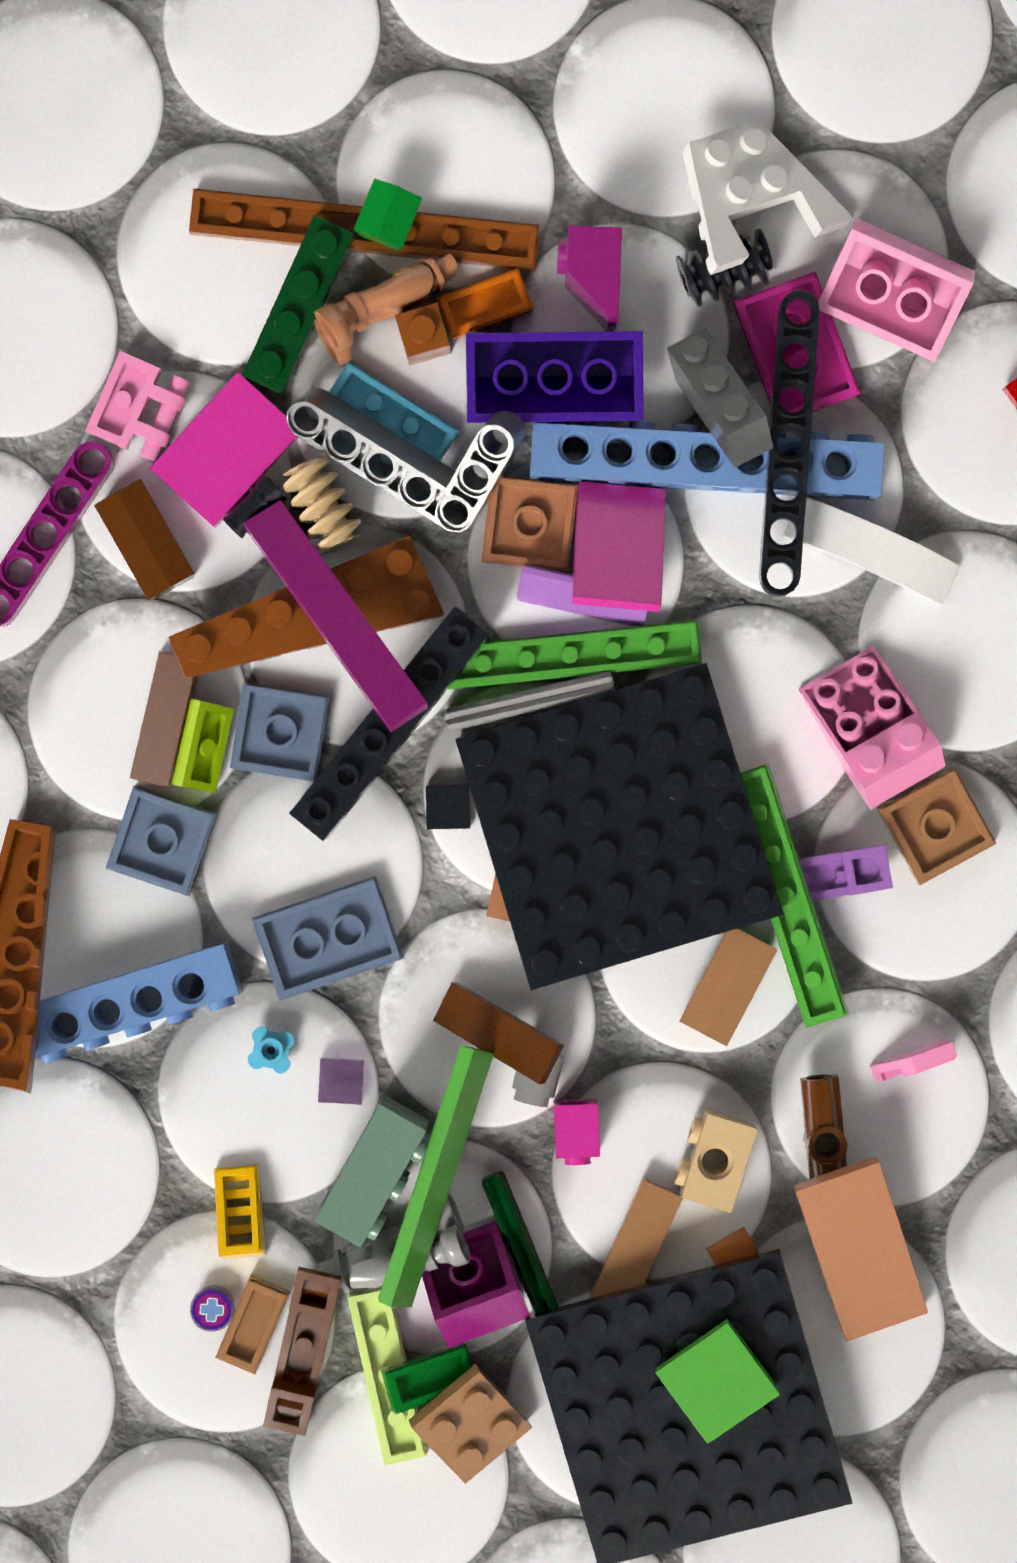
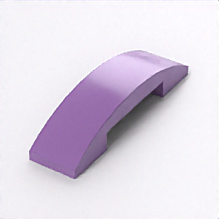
[799,844,893,901]

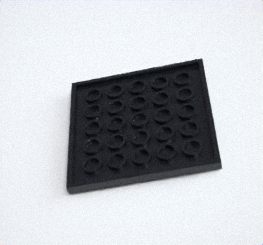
[455,663,784,991]
[525,1248,853,1563]

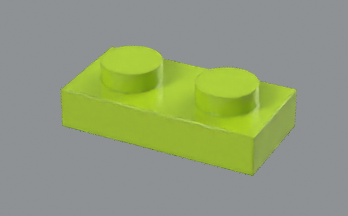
[172,699,234,794]

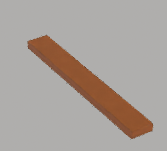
[189,188,540,271]

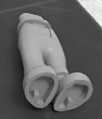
[317,1192,470,1293]

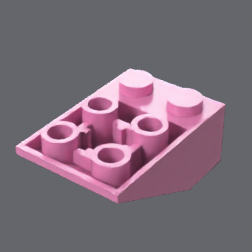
[799,646,946,810]

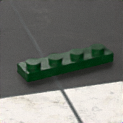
[242,215,356,395]

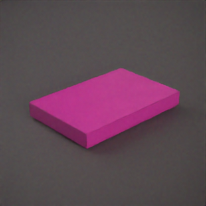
[733,271,861,413]
[150,372,299,528]
[571,481,666,612]

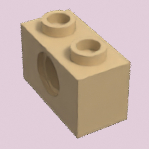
[674,1108,758,1214]

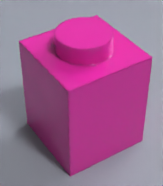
[553,1099,600,1165]

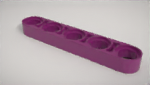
[0,441,114,627]

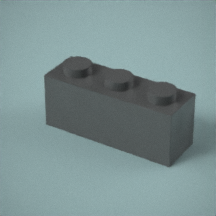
[667,328,773,468]

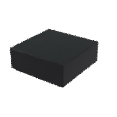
[426,785,470,830]

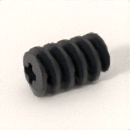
[676,228,773,307]

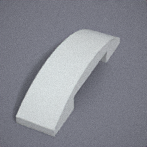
[783,497,960,606]

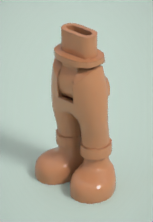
[314,253,458,367]

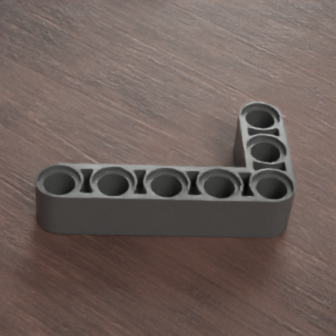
[286,388,525,532]

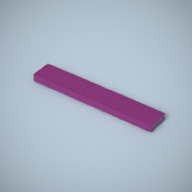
[244,500,428,732]

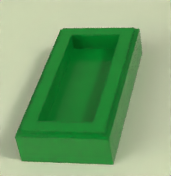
[381,1343,472,1414]

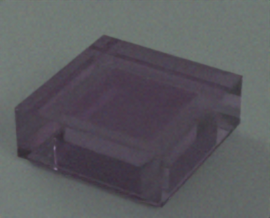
[318,1057,365,1105]

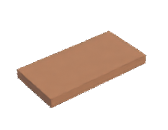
[793,1156,928,1342]

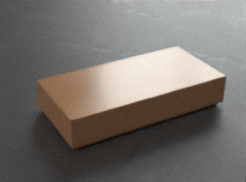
[215,1275,290,1375]

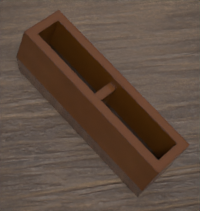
[94,479,195,600]

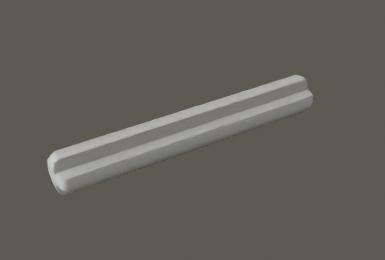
[444,672,615,731]

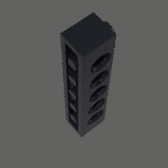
[289,607,492,841]

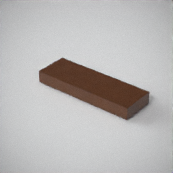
[433,982,564,1084]

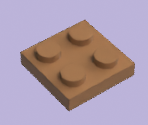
[408,1364,532,1484]

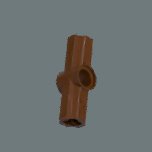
[800,1074,848,1179]

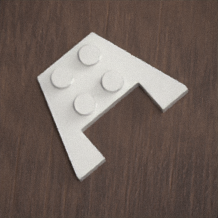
[682,120,853,275]

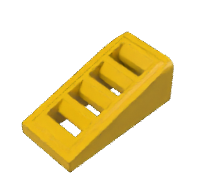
[214,1165,266,1259]

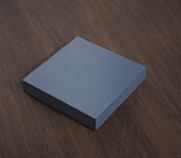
[230,682,331,782]
[106,786,218,896]

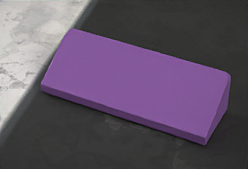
[517,564,648,626]

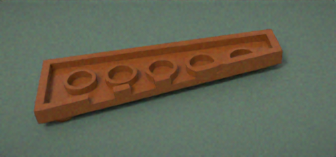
[168,535,444,679]
[0,819,55,1094]

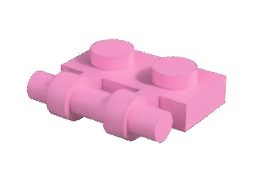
[85,351,190,462]

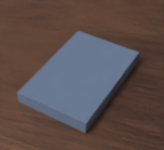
[251,876,404,1001]

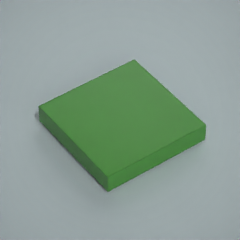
[655,1319,780,1444]

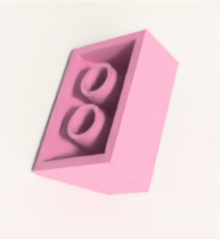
[818,218,975,362]

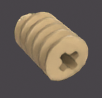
[282,456,361,555]

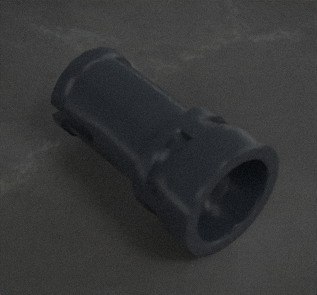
[222,474,287,539]

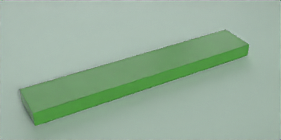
[448,620,702,690]
[741,764,849,1028]
[378,1045,494,1307]

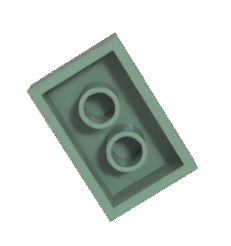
[314,1095,431,1248]

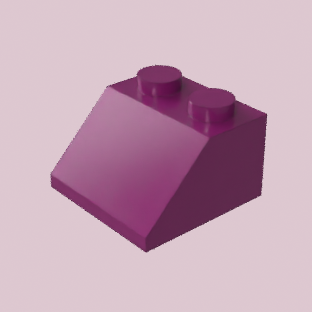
[557,226,622,331]
[422,1221,531,1348]

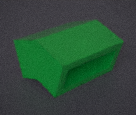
[354,178,422,251]

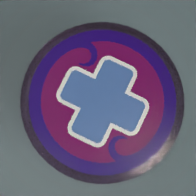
[190,1285,235,1332]

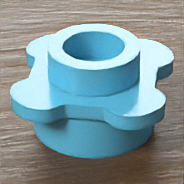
[248,1026,295,1074]

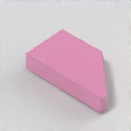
[870,1038,958,1082]

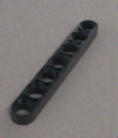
[759,290,820,597]

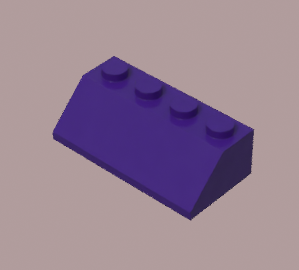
[466,331,644,423]

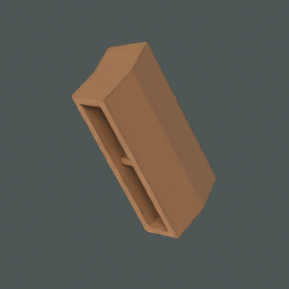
[679,929,778,1046]

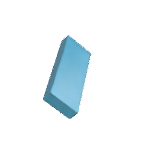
[329,362,459,462]

